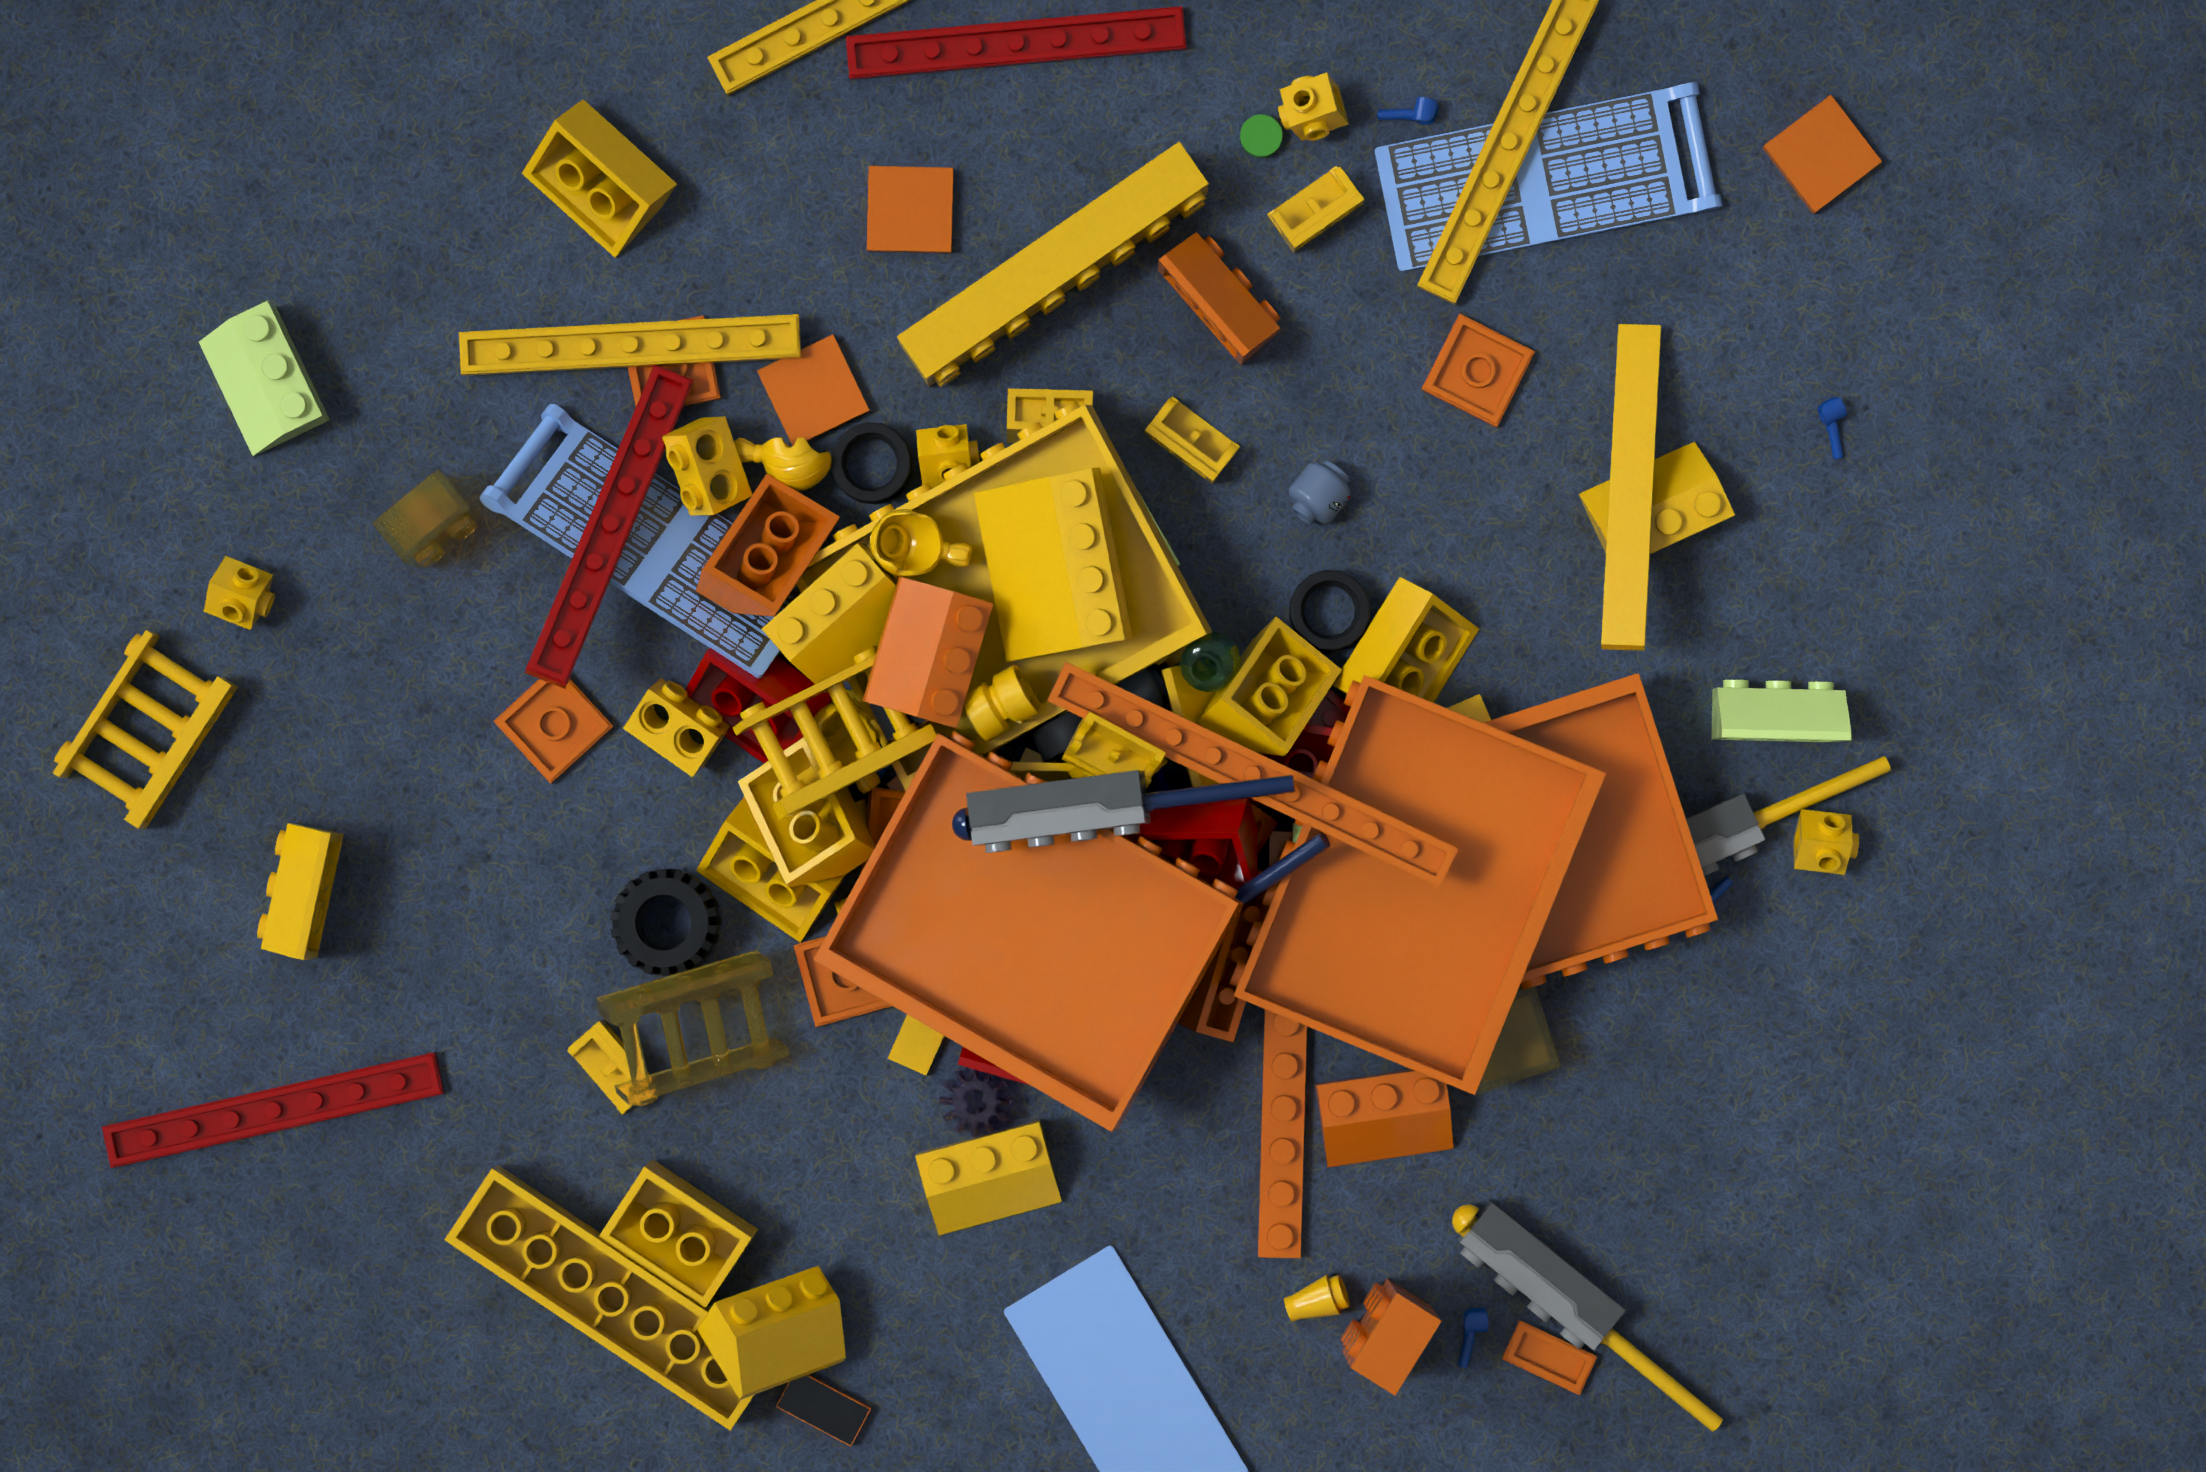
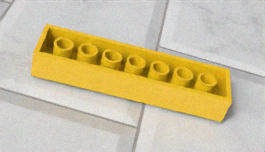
[897,141,1209,388]
[444,1165,754,1431]

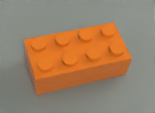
[1340,1278,1442,1396]

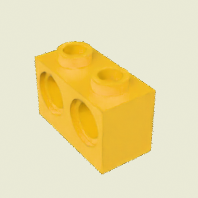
[662,416,752,516]
[623,678,731,777]

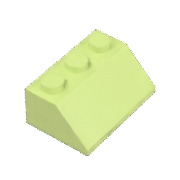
[199,300,330,457]
[1711,680,1851,743]

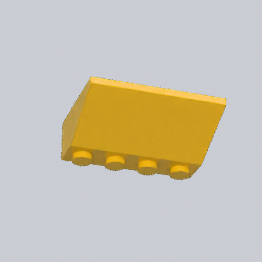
[974,468,1133,662]

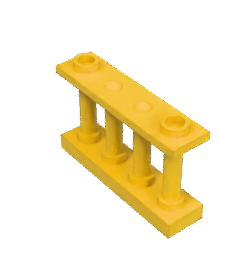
[53,630,238,829]
[732,646,937,820]

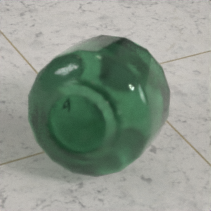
[1180,631,1240,692]

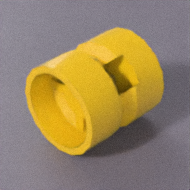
[964,665,1041,742]

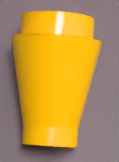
[1284,1274,1350,1322]

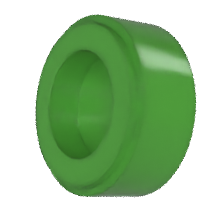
[1240,114,1282,158]

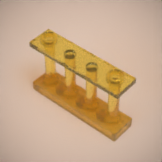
[596,950,790,1106]

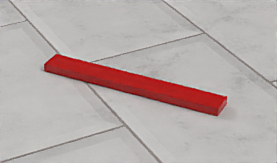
[846,6,1186,80]
[525,364,694,689]
[102,1052,445,1168]

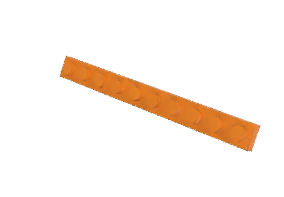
[1047,662,1459,888]
[1258,831,1307,1258]

